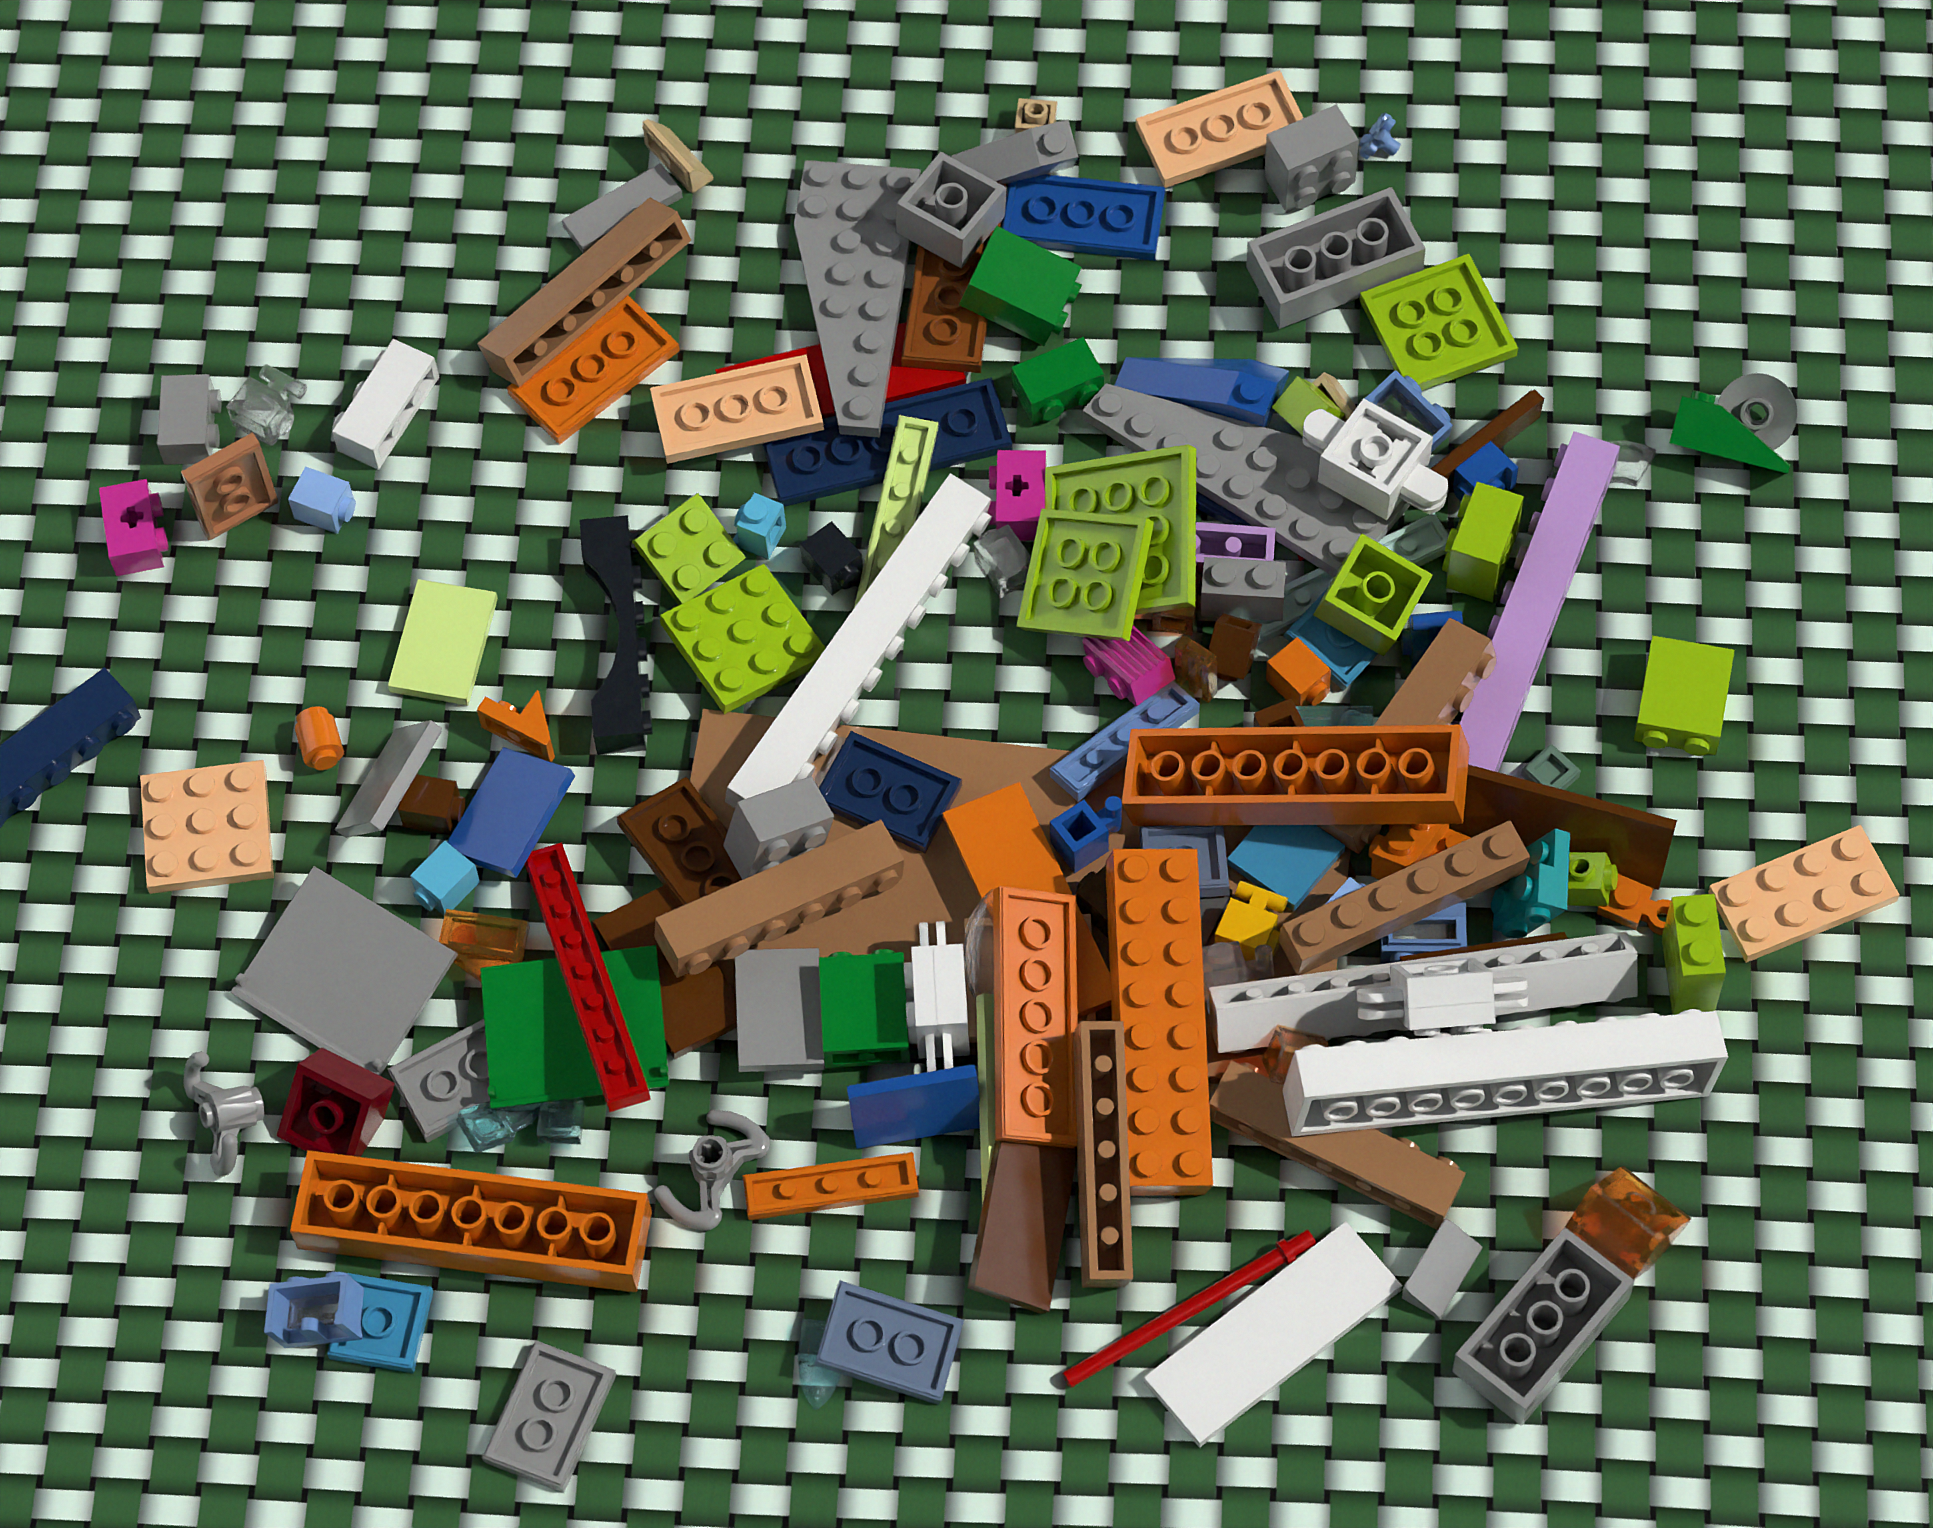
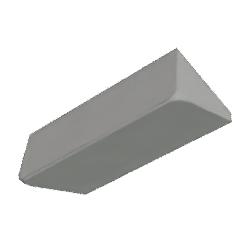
[1402,1218,1483,1320]

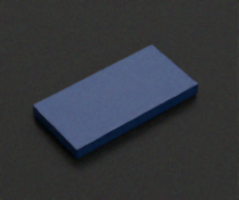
[1001,174,1165,260]

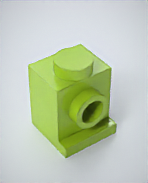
[1567,852,1618,906]

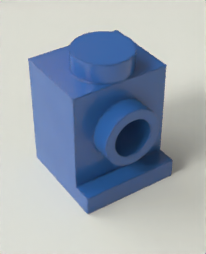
[1453,441,1518,502]

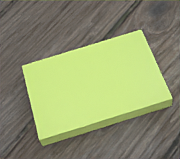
[388,579,498,706]

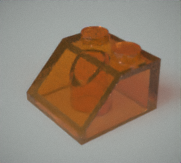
[1565,1166,1692,1280]

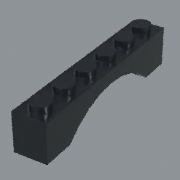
[579,515,653,755]

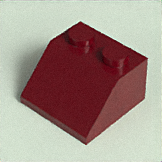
[276,1047,395,1157]

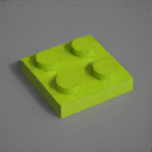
[632,493,746,605]

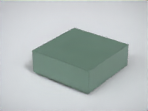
[1521,744,1581,790]

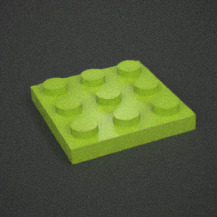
[1360,254,1518,391]
[1016,508,1154,642]
[660,564,826,714]

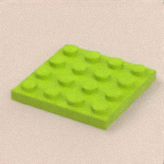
[1045,444,1196,615]

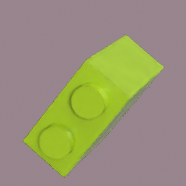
[1634,635,1735,756]
[1662,894,1726,1015]

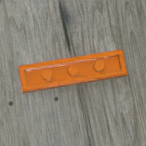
[743,1152,919,1220]

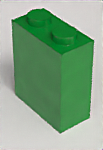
[959,226,1082,346]
[819,949,910,1068]

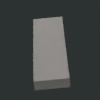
[562,163,683,253]

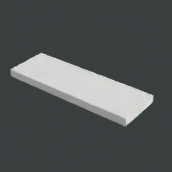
[1144,1221,1402,1447]

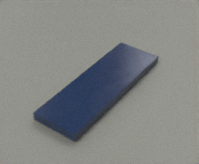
[762,378,1013,507]

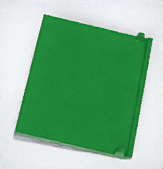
[480,945,670,1109]

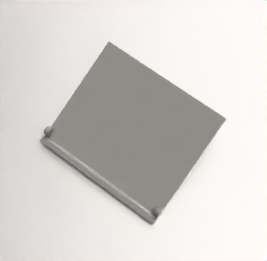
[230,866,458,1076]

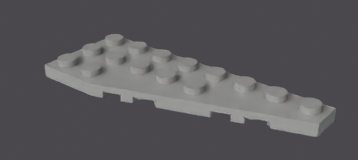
[794,160,921,437]
[1082,383,1410,577]

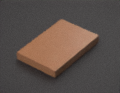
[181,432,279,540]

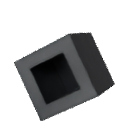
[800,521,863,596]

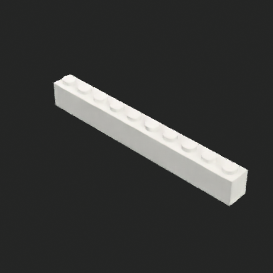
[725,473,992,808]
[1208,931,1637,1053]

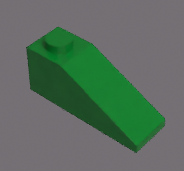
[1669,390,1791,474]

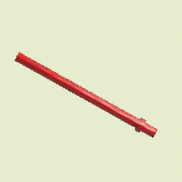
[1062,1229,1316,1388]

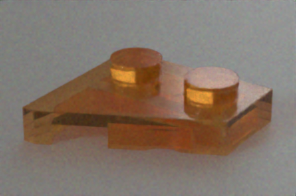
[439,909,530,982]

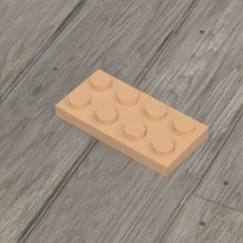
[1136,70,1303,188]
[650,355,824,464]
[1708,825,1899,963]

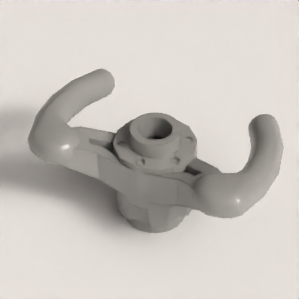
[183,1052,264,1177]
[654,1110,770,1231]

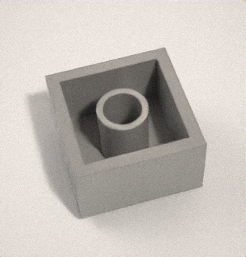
[1265,104,1359,212]
[896,152,1007,268]
[723,776,834,880]

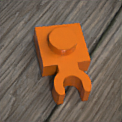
[1597,874,1671,935]

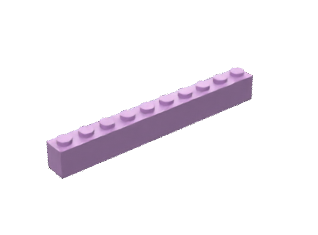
[1451,431,1620,772]

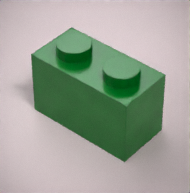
[1011,337,1104,424]

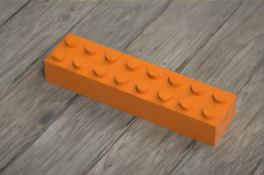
[1122,725,1470,826]
[1105,849,1213,1196]
[290,1150,652,1293]

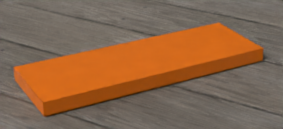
[942,782,1112,1019]
[993,886,1077,1148]

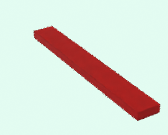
[524,842,651,1112]

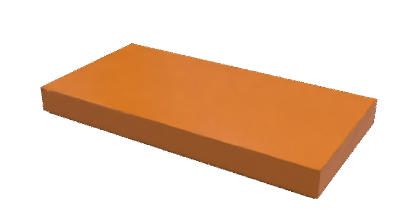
[507,295,680,445]

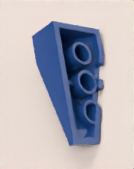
[1114,357,1289,428]

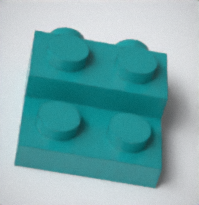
[1491,828,1570,939]

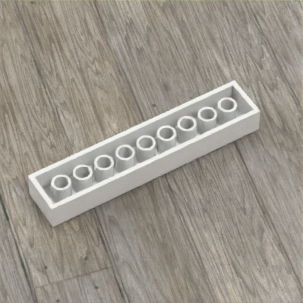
[1282,1009,1728,1136]

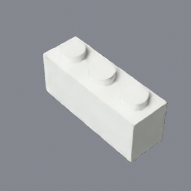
[332,339,439,470]

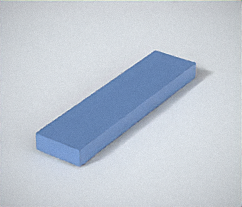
[1050,681,1200,802]

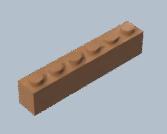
[477,197,691,387]
[1317,618,1497,854]
[654,820,905,978]
[1278,820,1530,975]
[1073,1021,1133,1288]
[1209,1060,1466,1230]

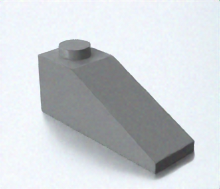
[951,120,1078,185]

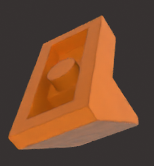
[477,690,555,762]

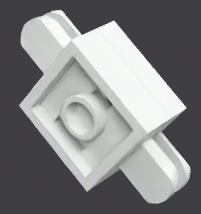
[1303,398,1448,520]
[904,921,970,1072]
[1357,958,1528,1036]

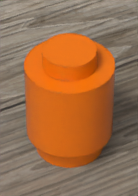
[295,706,344,770]

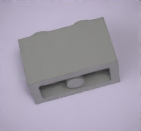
[157,374,222,465]
[1201,557,1286,621]

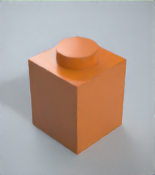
[1266,637,1331,713]

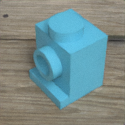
[733,492,786,560]

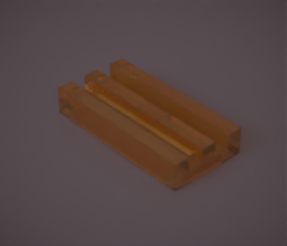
[1175,635,1217,703]

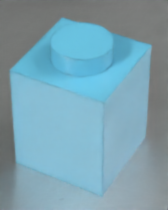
[410,841,480,917]

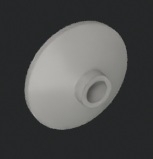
[1717,373,1798,450]

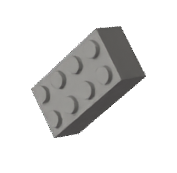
[1246,187,1426,329]
[1452,1227,1634,1426]

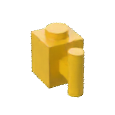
[1214,881,1288,968]

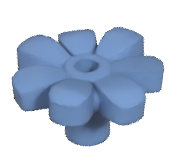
[1359,112,1401,159]

